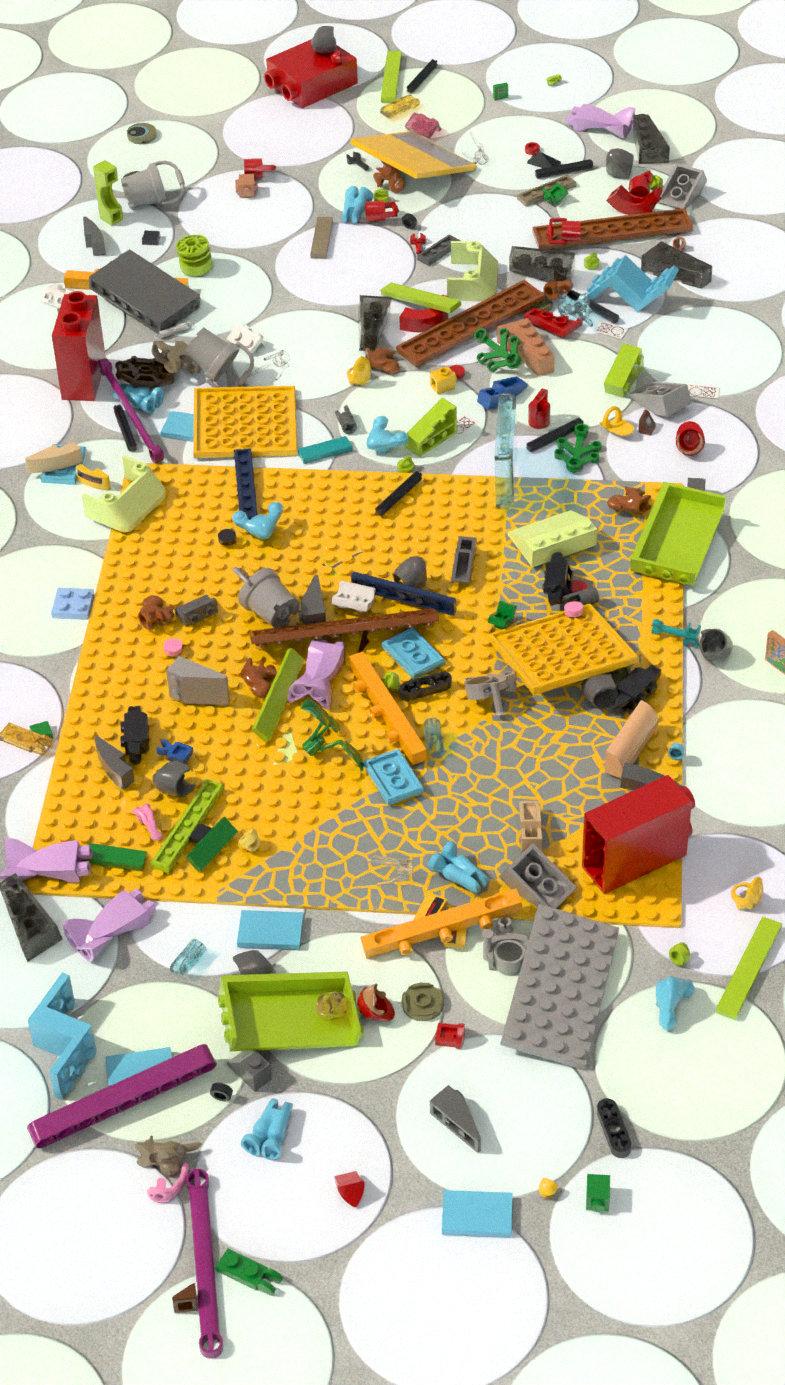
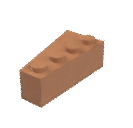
[497,318,555,376]

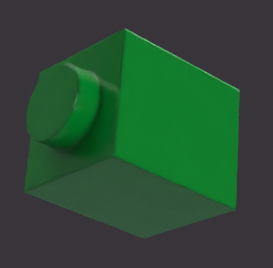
[586,1174,610,1212]

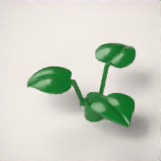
[301,699,364,772]

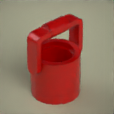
[244,158,277,179]
[628,170,653,197]
[365,200,399,222]
[547,218,581,244]
[528,388,551,429]

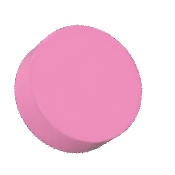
[564,602,583,617]
[164,638,183,656]

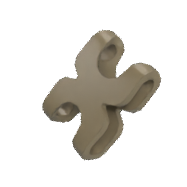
[151,341,201,374]

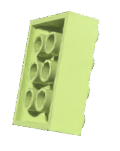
[507,510,597,567]

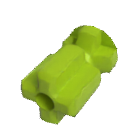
[546,73,562,85]

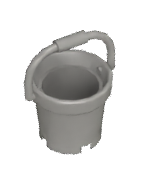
[121,160,185,208]
[185,327,254,387]
[233,567,299,628]

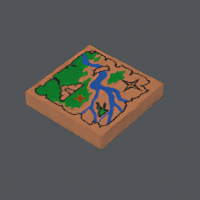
[765,630,785,675]

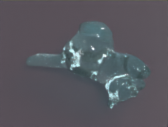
[557,295,593,327]

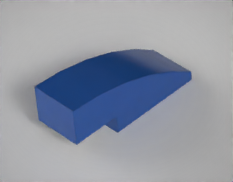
[477,376,528,410]

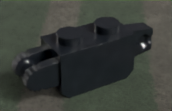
[542,552,574,606]
[615,665,661,716]
[120,706,149,765]

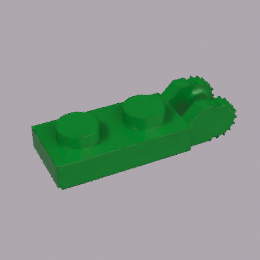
[215,1248,283,1295]

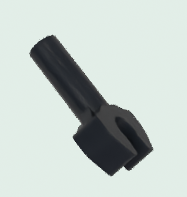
[346,152,369,171]

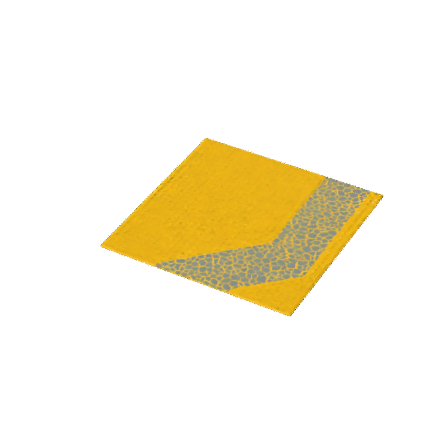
[22,463,684,928]

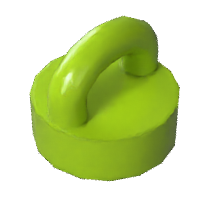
[650,175,664,191]
[374,189,389,203]
[584,253,600,270]
[397,456,414,473]
[382,672,401,692]
[669,942,690,966]

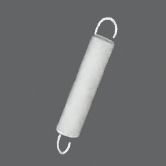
[154,322,193,339]

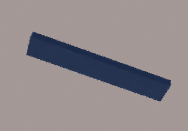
[234,448,258,520]
[351,571,457,616]

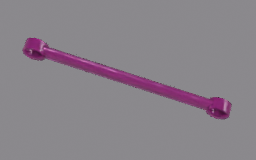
[98,358,164,463]
[186,1169,224,1359]

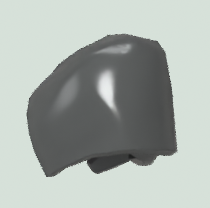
[311,26,336,54]
[606,148,634,179]
[392,556,427,589]
[700,629,733,660]
[582,674,617,710]
[152,760,196,797]
[232,950,276,975]

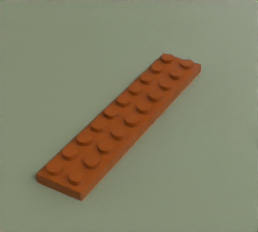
[532,208,693,250]
[396,280,545,367]
[249,608,439,646]

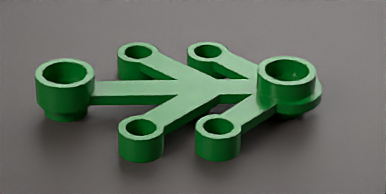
[474,328,522,372]
[554,424,602,473]

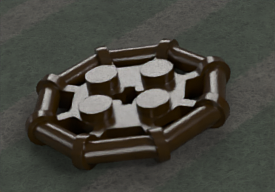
[115,356,175,389]

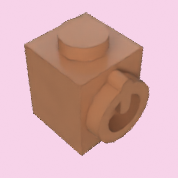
[235,174,258,198]

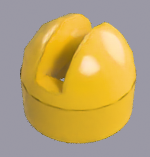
[539,1178,559,1198]

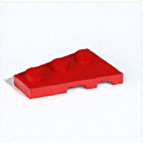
[524,308,583,337]

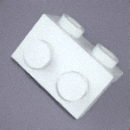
[41,283,75,308]
[227,324,267,355]
[332,581,375,613]

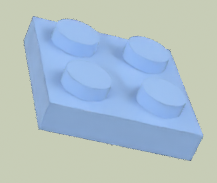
[51,588,95,620]

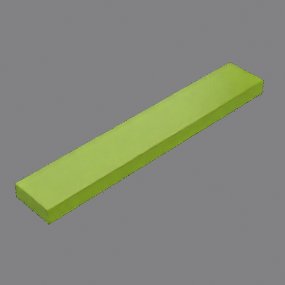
[381,51,402,103]
[380,282,461,313]
[251,648,305,742]
[150,779,225,874]
[716,916,782,1020]

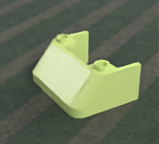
[447,241,498,301]
[82,455,166,532]

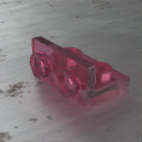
[405,112,441,139]

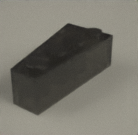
[633,114,670,164]
[641,241,713,289]
[509,246,575,282]
[358,295,392,352]
[0,873,63,962]

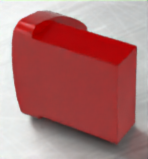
[435,1023,465,1049]
[334,1171,365,1207]

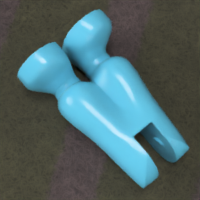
[341,186,374,223]
[112,383,164,414]
[428,841,490,894]
[241,1098,293,1160]

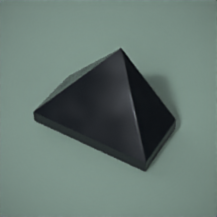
[527,152,561,168]

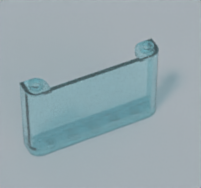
[494,394,517,509]

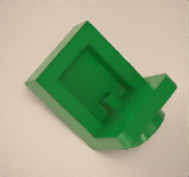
[542,183,569,206]
[488,601,517,629]

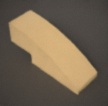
[25,441,83,473]
[519,801,542,853]

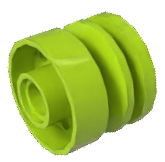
[176,234,213,276]

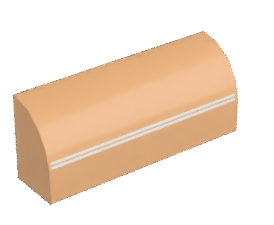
[605,700,658,778]

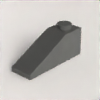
[298,575,326,624]
[430,1085,481,1153]

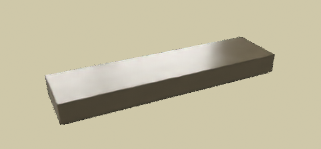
[517,175,576,206]
[310,217,333,259]

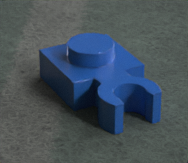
[156,739,194,764]

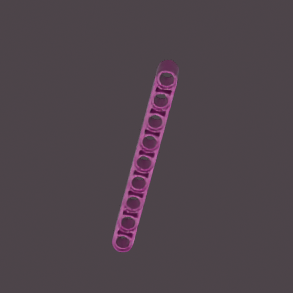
[27,1044,217,1148]

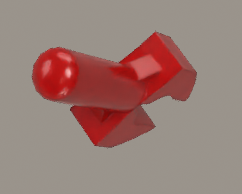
[410,233,426,255]

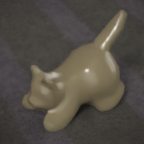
[135,1135,202,1176]

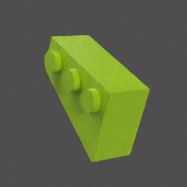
[604,343,644,398]
[406,397,457,457]

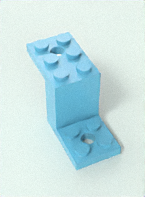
[585,255,679,312]
[28,972,97,1100]

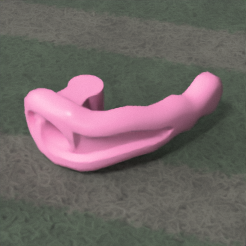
[132,803,162,841]
[147,1163,189,1203]

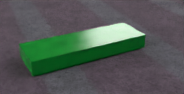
[185,817,238,872]
[83,843,148,871]

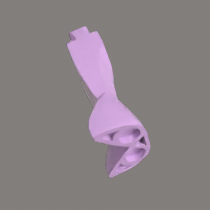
[567,104,635,139]
[288,639,344,709]
[0,838,93,886]
[62,888,156,962]

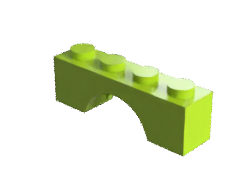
[93,160,123,226]

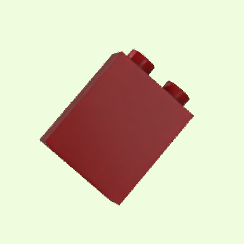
[264,39,358,109]
[51,291,106,401]
[582,775,695,894]

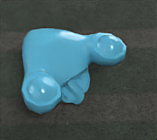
[366,416,409,453]
[232,502,283,540]
[656,976,695,1031]

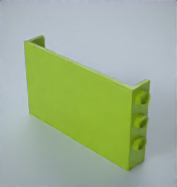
[630,481,726,586]
[218,971,364,1052]

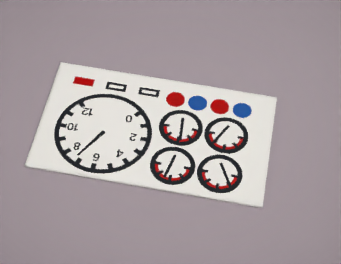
[593,321,628,339]
[688,384,720,399]
[453,414,478,437]

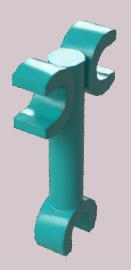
[651,619,701,649]

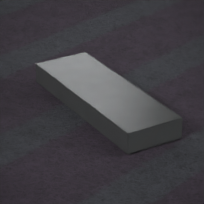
[417,235,461,266]

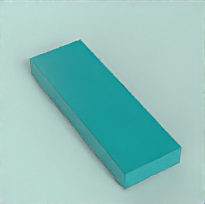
[298,436,352,464]

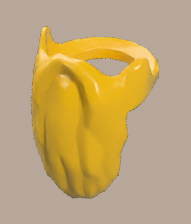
[347,356,371,386]
[599,406,634,436]
[731,877,764,910]

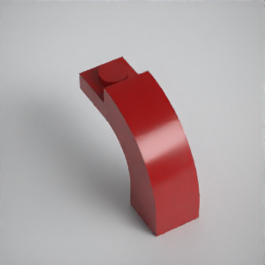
[606,185,663,215]
[399,294,448,332]

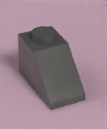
[227,1051,272,1092]

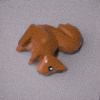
[373,161,405,193]
[543,279,574,299]
[365,347,400,374]
[607,486,651,515]
[138,595,174,631]
[241,657,277,698]

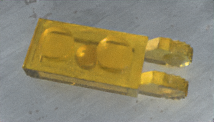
[380,94,420,119]
[0,722,53,755]

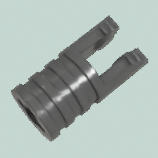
[335,405,357,434]
[563,586,600,605]

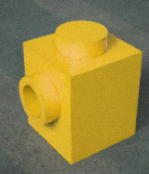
[430,366,457,395]

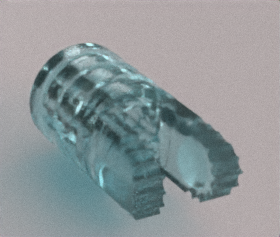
[423,718,444,753]
[170,939,207,975]

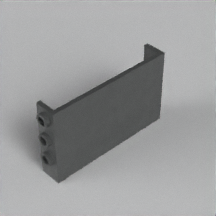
[89,249,200,334]

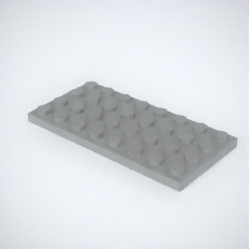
[500,904,619,1070]

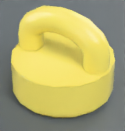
[239,829,260,852]

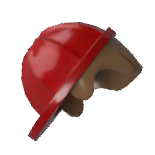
[676,421,705,456]
[357,983,395,1021]

